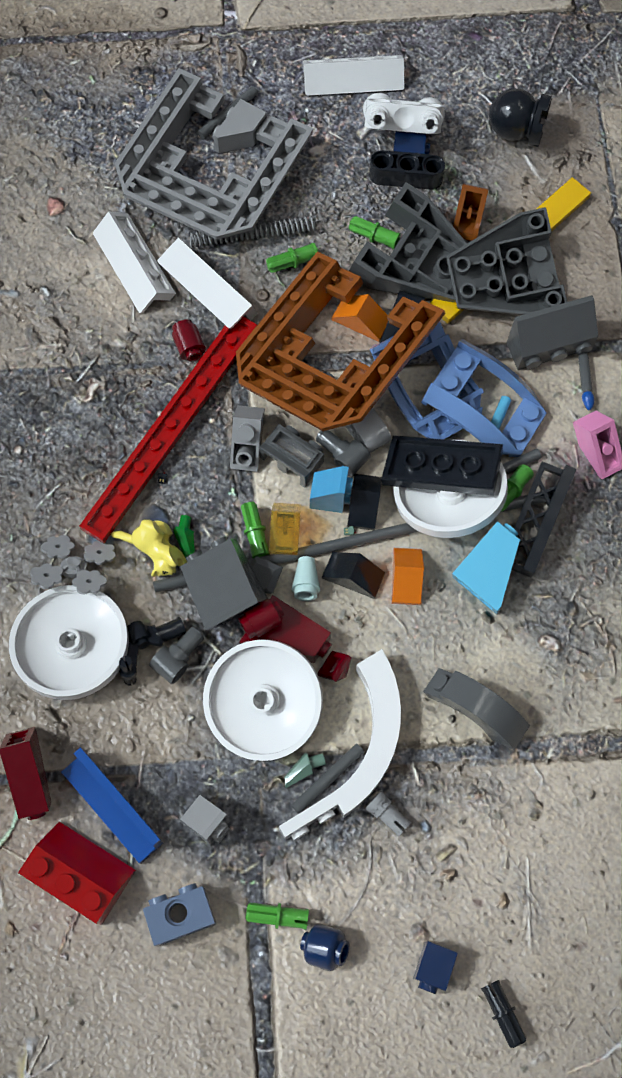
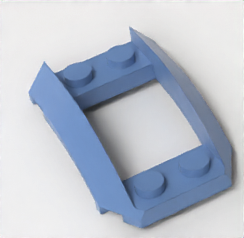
[370,321,484,439]
[421,339,547,457]

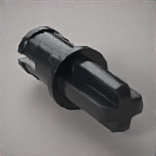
[481,980,526,1048]

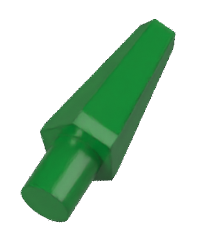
[173,515,195,558]

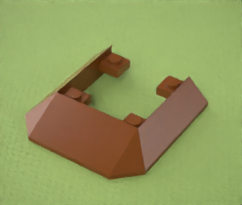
[236,251,446,431]

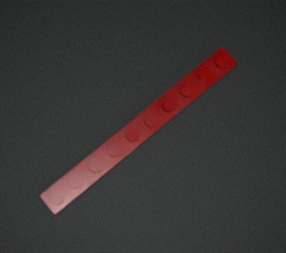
[79,317,257,544]

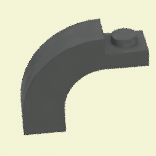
[423,668,530,750]

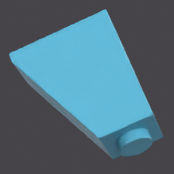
[452,521,520,615]

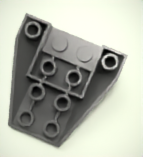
[446,207,567,315]

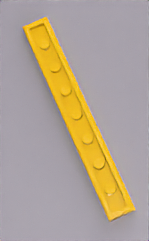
[430,177,591,324]

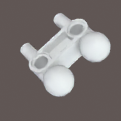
[363,93,445,134]

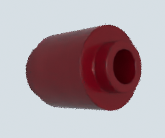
[172,319,206,362]
[238,598,285,639]

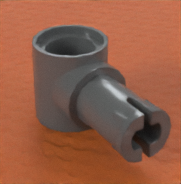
[316,430,371,477]
[149,627,204,684]

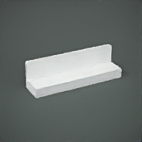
[302,55,404,95]
[93,211,176,313]
[158,238,258,329]

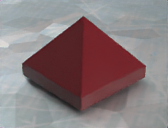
[318,651,352,682]

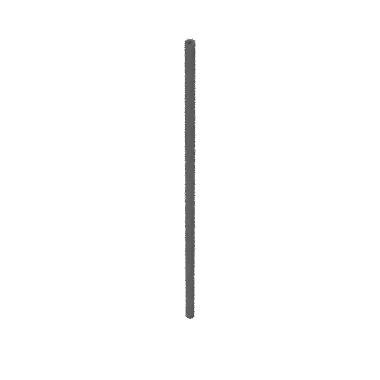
[153,491,554,593]

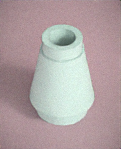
[292,556,320,601]

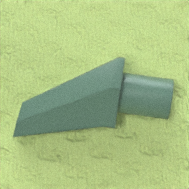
[284,752,326,788]

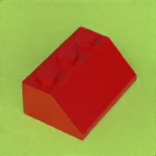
[18,821,136,925]

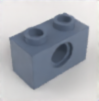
[143,883,216,947]

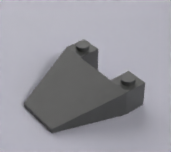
[349,182,467,302]

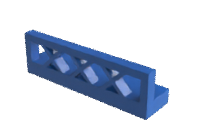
[61,747,163,864]

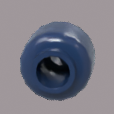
[300,924,350,971]

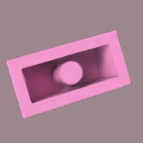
[573,411,622,479]

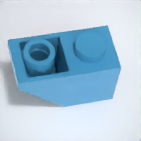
[309,466,353,513]

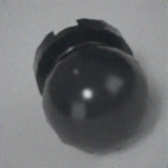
[489,89,552,147]

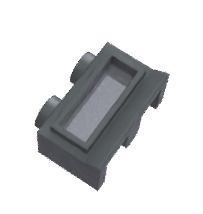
[259,424,324,488]

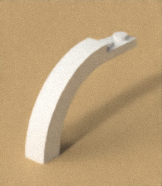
[279,649,401,841]

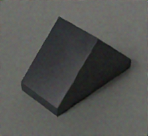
[347,474,382,530]
[322,552,385,599]

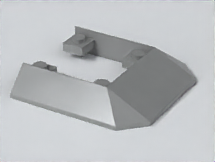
[115,68,314,240]

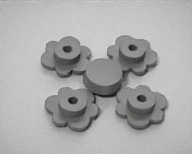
[30,535,116,595]

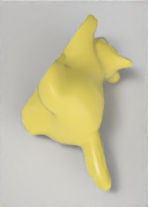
[111,520,187,577]

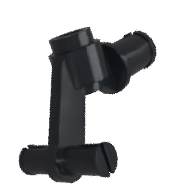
[119,617,186,686]

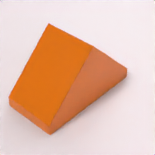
[331,294,388,342]
[392,548,424,605]

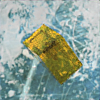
[269,503,301,555]

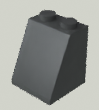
[180,536,268,631]

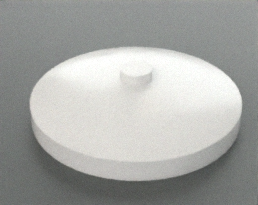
[393,440,508,538]
[9,585,129,700]
[203,640,323,761]

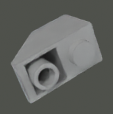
[212,99,267,153]
[230,405,265,472]
[180,795,230,846]

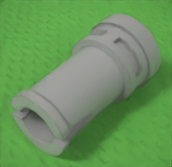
[365,791,411,836]

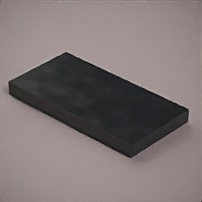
[381,435,503,496]

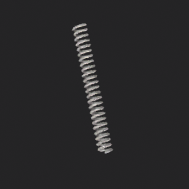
[190,215,317,248]

